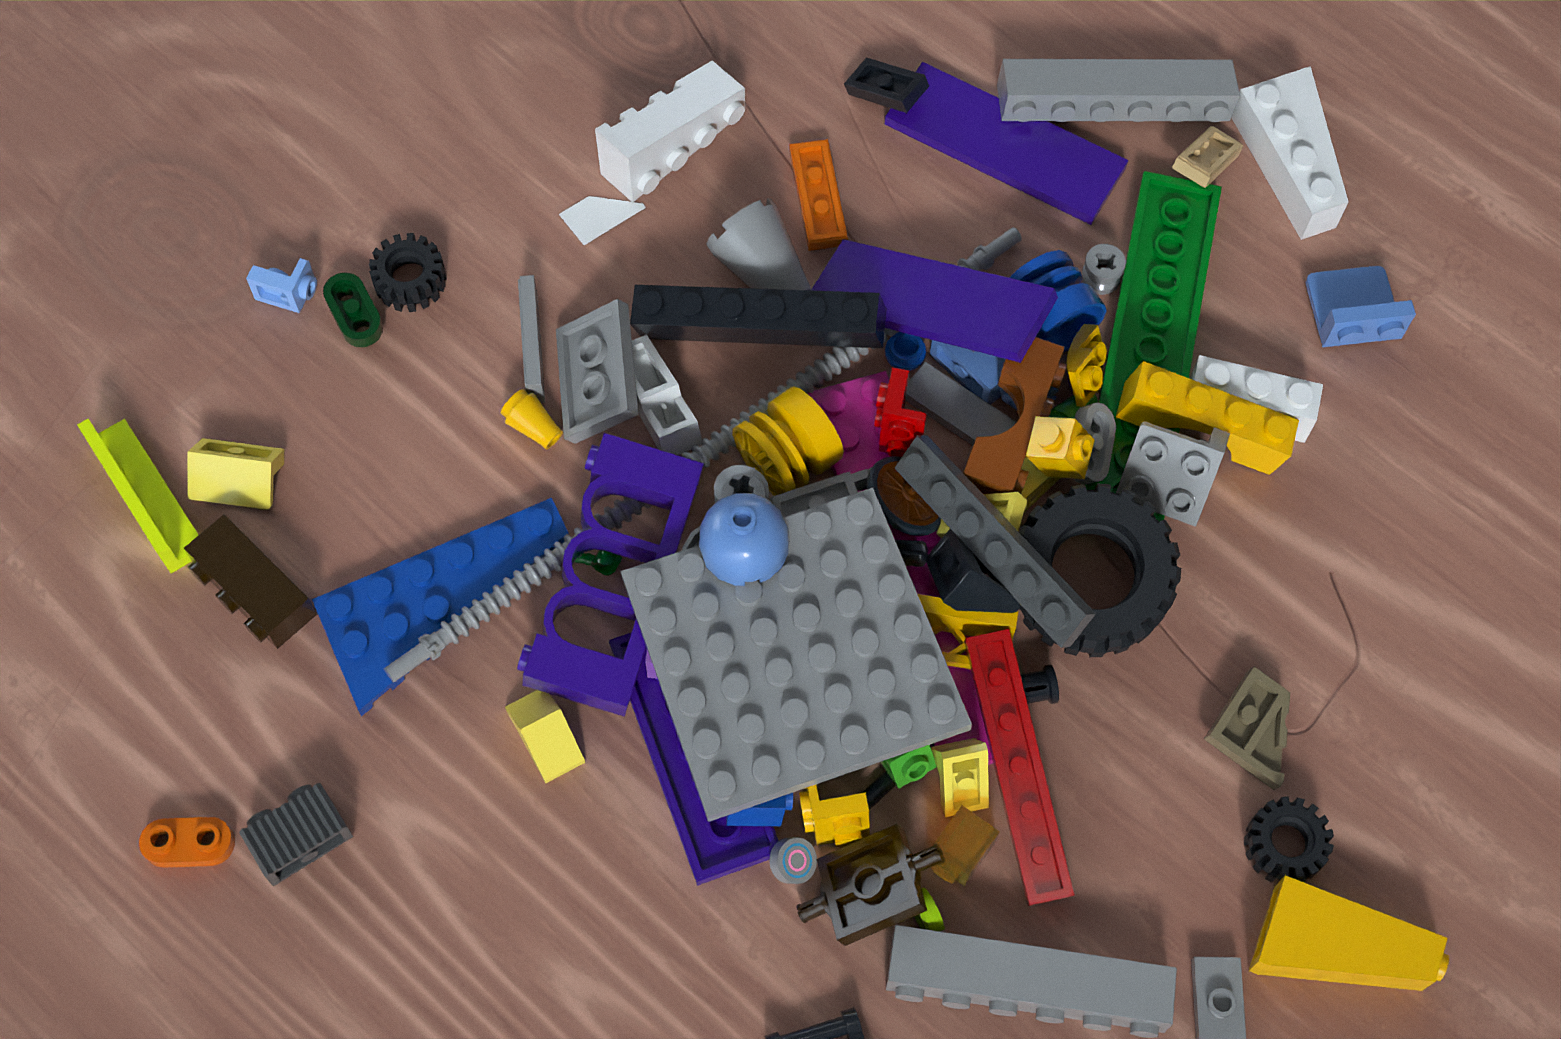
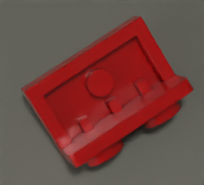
[874,367,927,457]

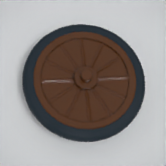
[867,456,941,536]

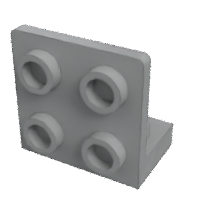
[1116,422,1230,527]

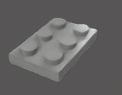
[556,299,638,444]

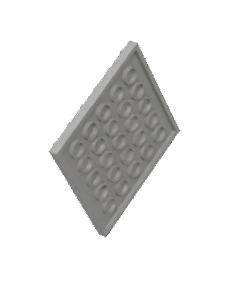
[621,488,972,822]

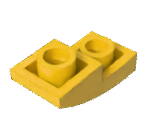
[1067,324,1107,407]

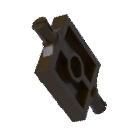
[796,823,945,946]

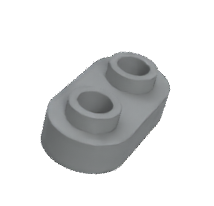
[1073,403,1116,485]

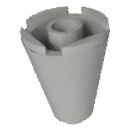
[706,198,811,290]

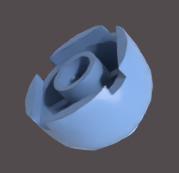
[699,493,789,586]

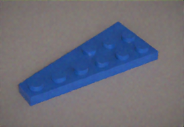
[312,498,569,717]

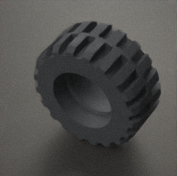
[1019,483,1182,658]

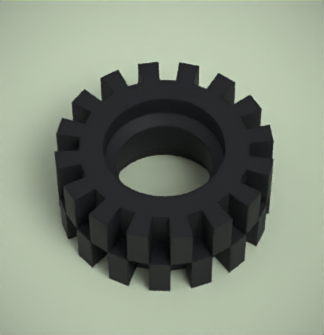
[369,233,447,312]
[1244,796,1334,882]

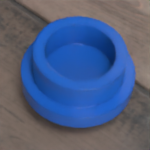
[885,332,926,371]

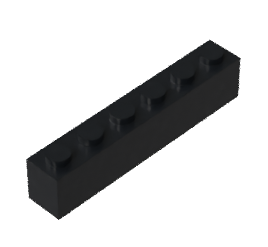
[630,285,887,348]

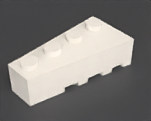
[595,61,745,202]
[1231,66,1349,240]

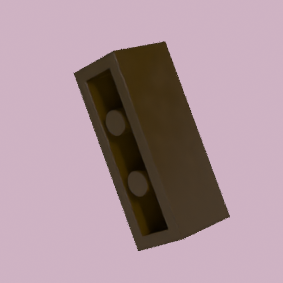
[184,514,317,649]

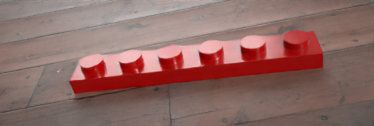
[964,629,1075,906]

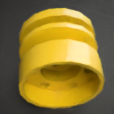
[732,386,844,496]

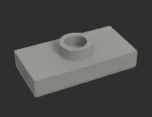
[1191,956,1246,1039]

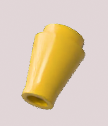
[500,389,563,450]

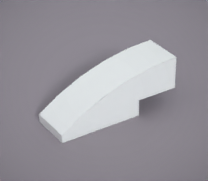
[632,334,702,455]

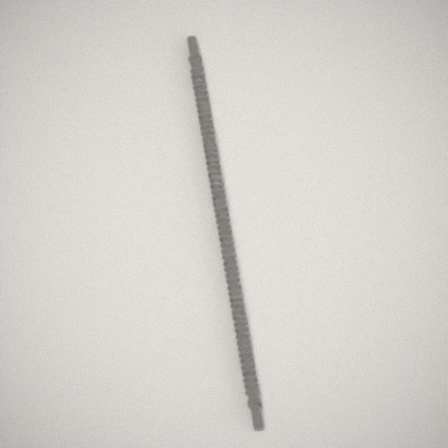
[384,227,1022,683]

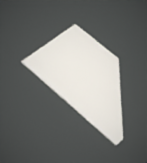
[559,196,646,245]

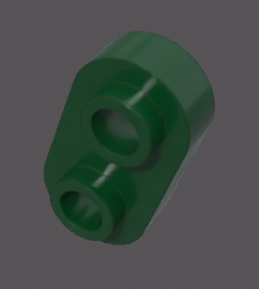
[323,272,383,347]

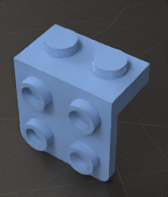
[1305,266,1416,347]

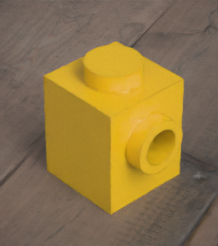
[1026,416,1095,479]

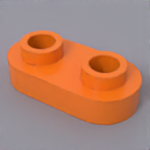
[139,817,235,868]

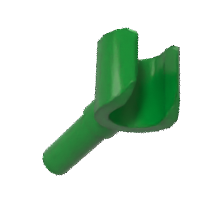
[574,550,622,576]

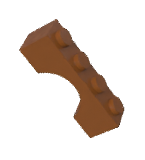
[963,337,1067,494]

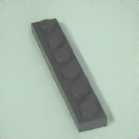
[895,435,1096,648]

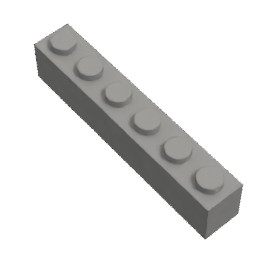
[997,59,1240,122]
[886,925,1177,1038]

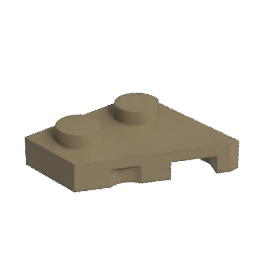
[1204,666,1290,790]

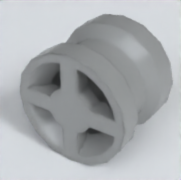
[1082,244,1126,295]

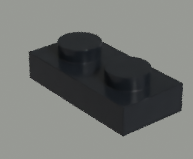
[844,57,929,113]

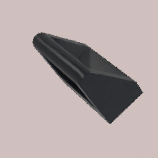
[926,529,1021,613]

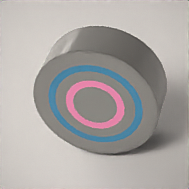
[770,837,817,884]

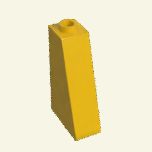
[1249,875,1449,991]

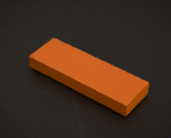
[789,139,848,251]

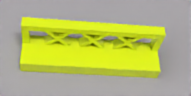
[77,418,198,574]

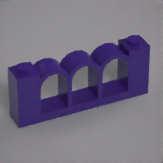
[517,433,704,717]

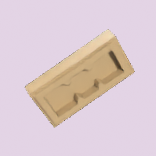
[1172,126,1243,188]

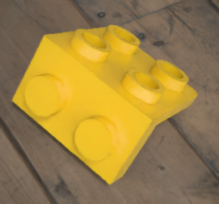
[799,784,870,847]

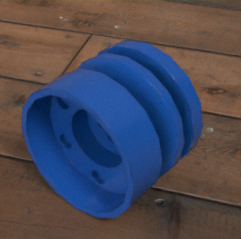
[1009,250,1107,354]

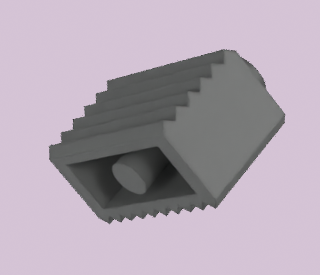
[239,783,354,887]

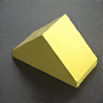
[505,690,585,783]

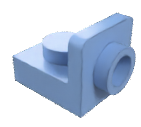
[246,258,317,313]

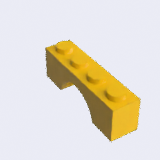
[1116,361,1299,475]

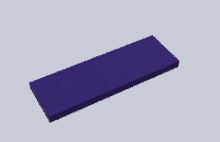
[884,62,1129,225]
[811,239,1058,363]
[609,632,779,886]

